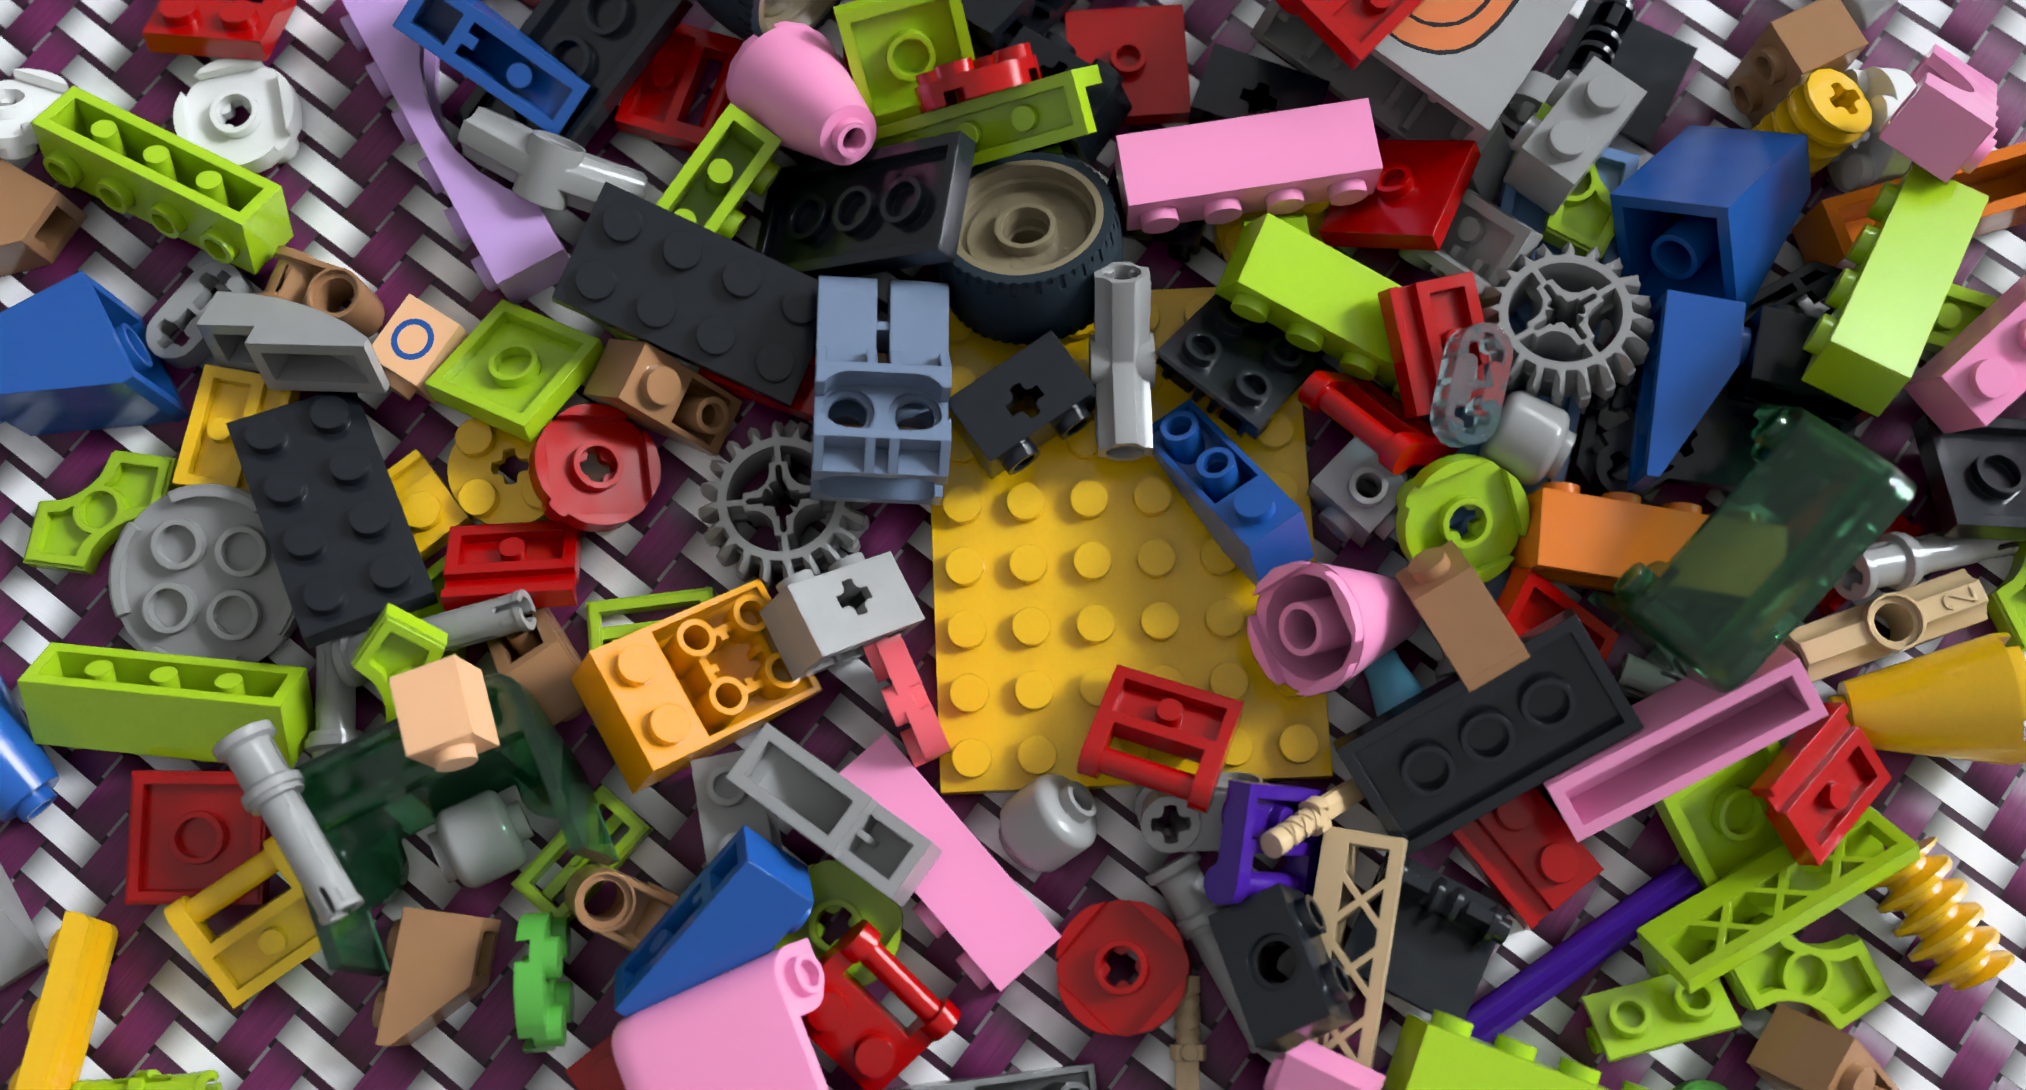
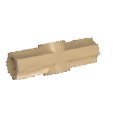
[1778,568,1989,683]

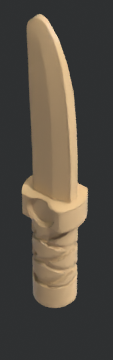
[1260,778,1365,859]
[1169,976,1207,1090]

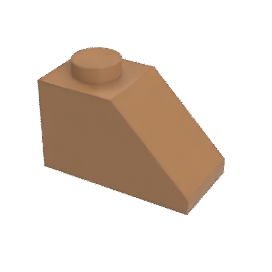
[1394,540,1530,692]
[487,608,586,733]

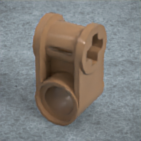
[255,246,385,338]
[564,863,681,951]

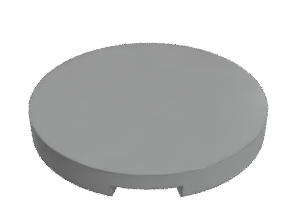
[108,484,298,663]

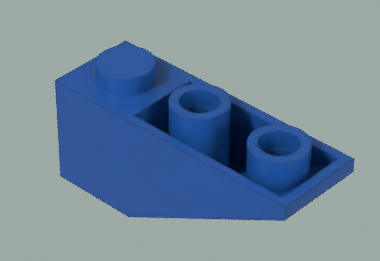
[1152,399,1314,586]

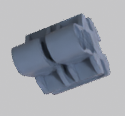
[810,275,952,505]

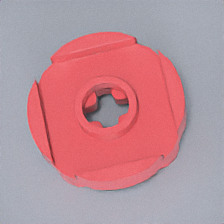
[863,633,951,768]

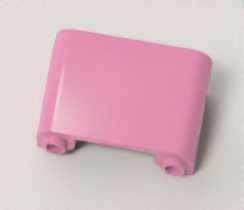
[612,938,829,1090]

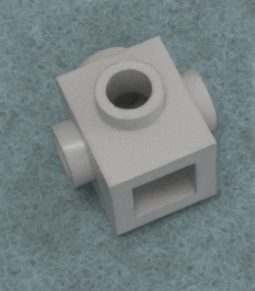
[1307,437,1408,548]

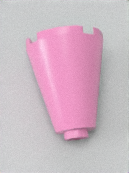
[726,21,877,165]
[1247,560,1421,696]

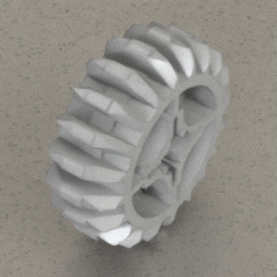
[1479,241,1654,411]
[698,421,871,591]

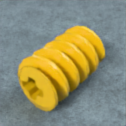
[1750,68,1872,179]
[1868,836,2015,991]

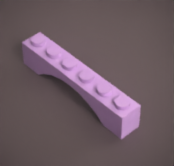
[340,0,570,305]

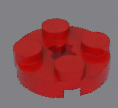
[914,42,1042,114]
[529,403,661,532]
[1055,899,1192,1037]

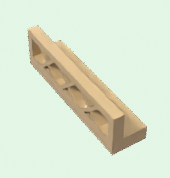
[1287,826,1408,1070]

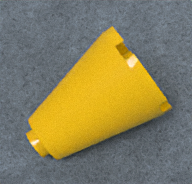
[1827,632,2026,766]

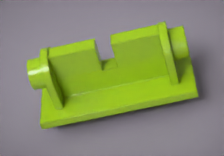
[1581,974,1741,1062]

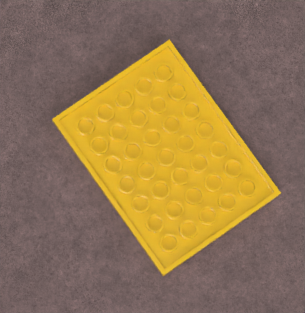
[931,287,1333,796]

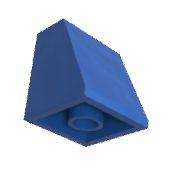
[1610,125,1811,315]
[0,270,190,436]

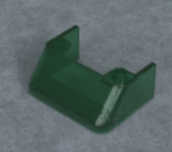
[1587,405,1916,693]
[293,674,620,977]

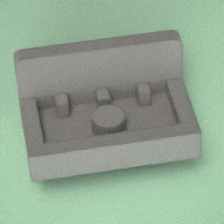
[1397,187,1543,296]

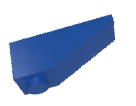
[392,0,590,135]
[1626,289,1752,495]
[614,825,814,1017]

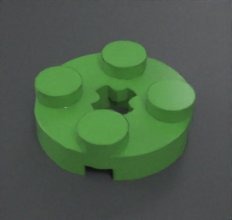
[514,912,574,1053]

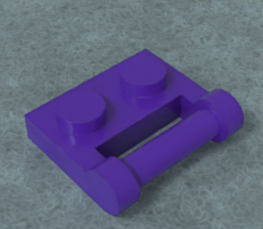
[1204,780,1328,905]

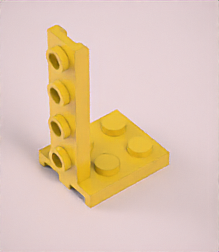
[8,911,118,1090]

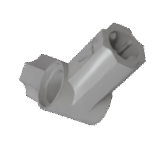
[457,106,648,213]
[1089,262,1155,461]

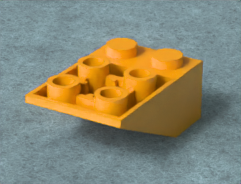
[571,578,823,794]

